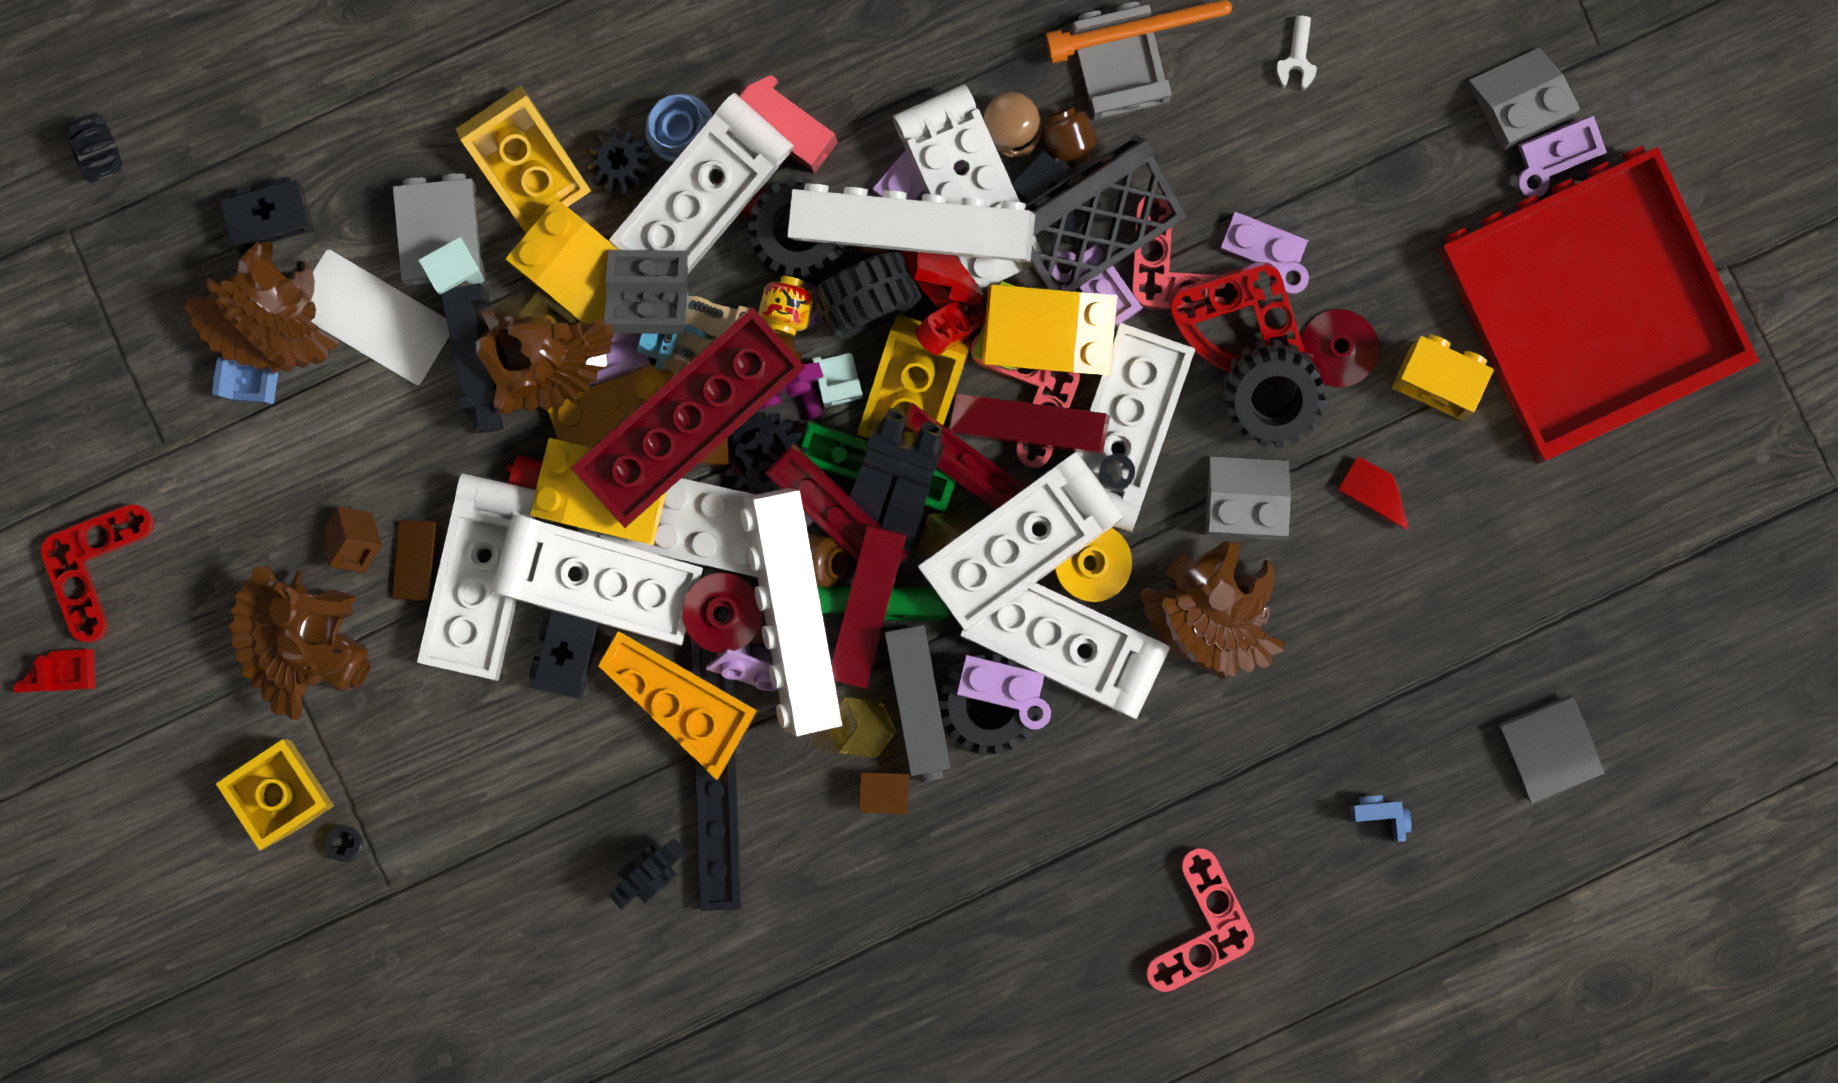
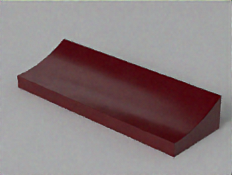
[569,307,806,528]

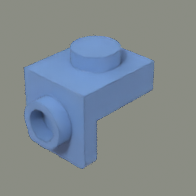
[212,357,279,404]
[1350,795,1411,842]

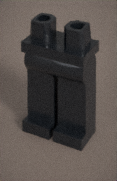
[441,283,504,434]
[850,408,945,563]

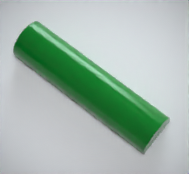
[800,421,956,512]
[817,585,951,622]

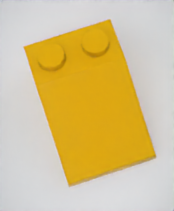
[456,85,591,234]
[506,198,618,324]
[981,284,1117,375]
[857,314,973,438]
[530,438,667,546]

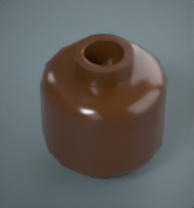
[1041,106,1098,168]
[808,533,849,588]
[321,633,372,692]

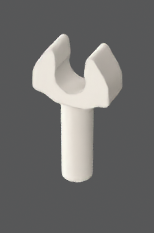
[1276,16,1317,91]

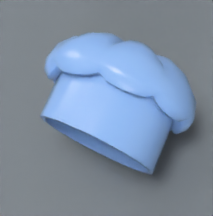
[645,94,713,162]

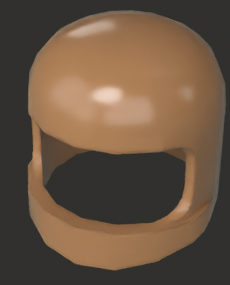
[983,92,1043,159]

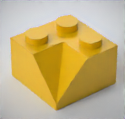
[1391,334,1494,421]
[216,739,334,851]

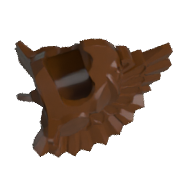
[184,242,339,375]
[475,309,614,415]
[1140,541,1285,679]
[228,566,355,721]

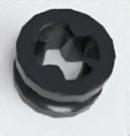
[1099,454,1135,491]
[325,825,363,862]

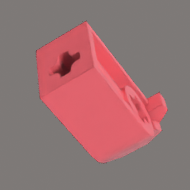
[738,75,838,174]

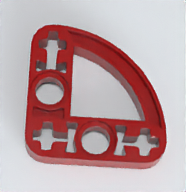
[1170,262,1305,378]

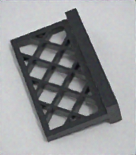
[1025,134,1187,291]

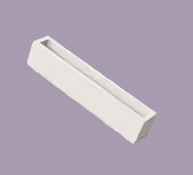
[788,183,1035,262]
[740,488,842,736]

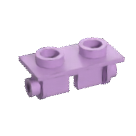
[706,643,776,692]

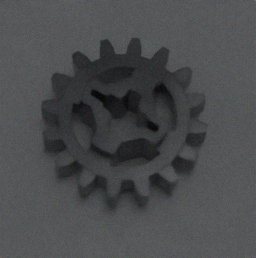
[725,411,807,495]
[608,838,687,910]

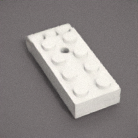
[892,84,1045,289]
[609,93,794,274]
[1075,323,1195,533]
[918,452,1125,633]
[417,473,536,681]
[577,478,758,578]
[491,514,703,645]
[960,583,1170,720]

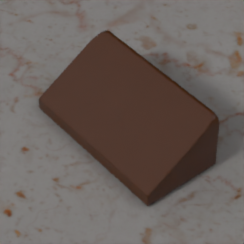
[392,520,439,602]

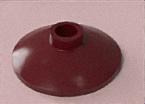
[1301,309,1379,388]
[682,573,762,653]

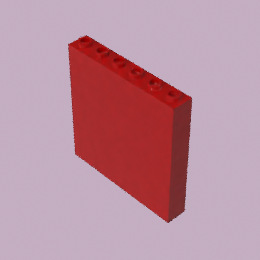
[1437,145,1759,464]

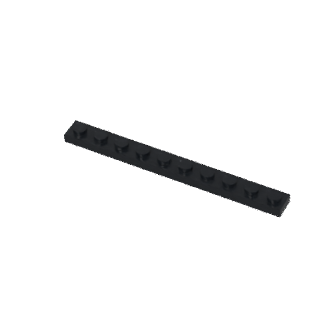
[689,563,742,911]

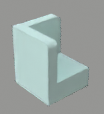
[419,237,485,294]
[813,353,863,408]

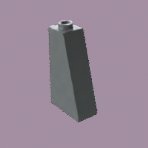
[885,625,951,783]

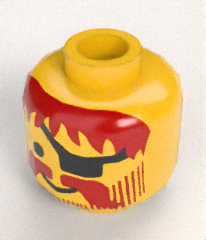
[758,276,814,337]

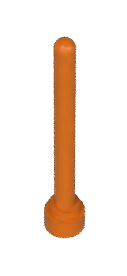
[1045,0,1232,64]

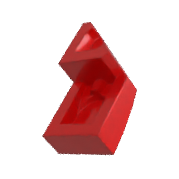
[913,252,983,305]
[1338,456,1409,531]
[13,649,95,693]

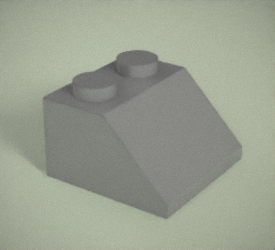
[1468,47,1580,151]
[1205,457,1291,540]

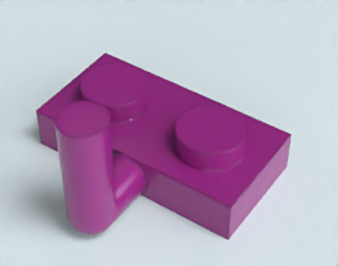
[759,362,824,421]

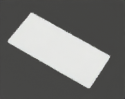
[311,250,450,385]

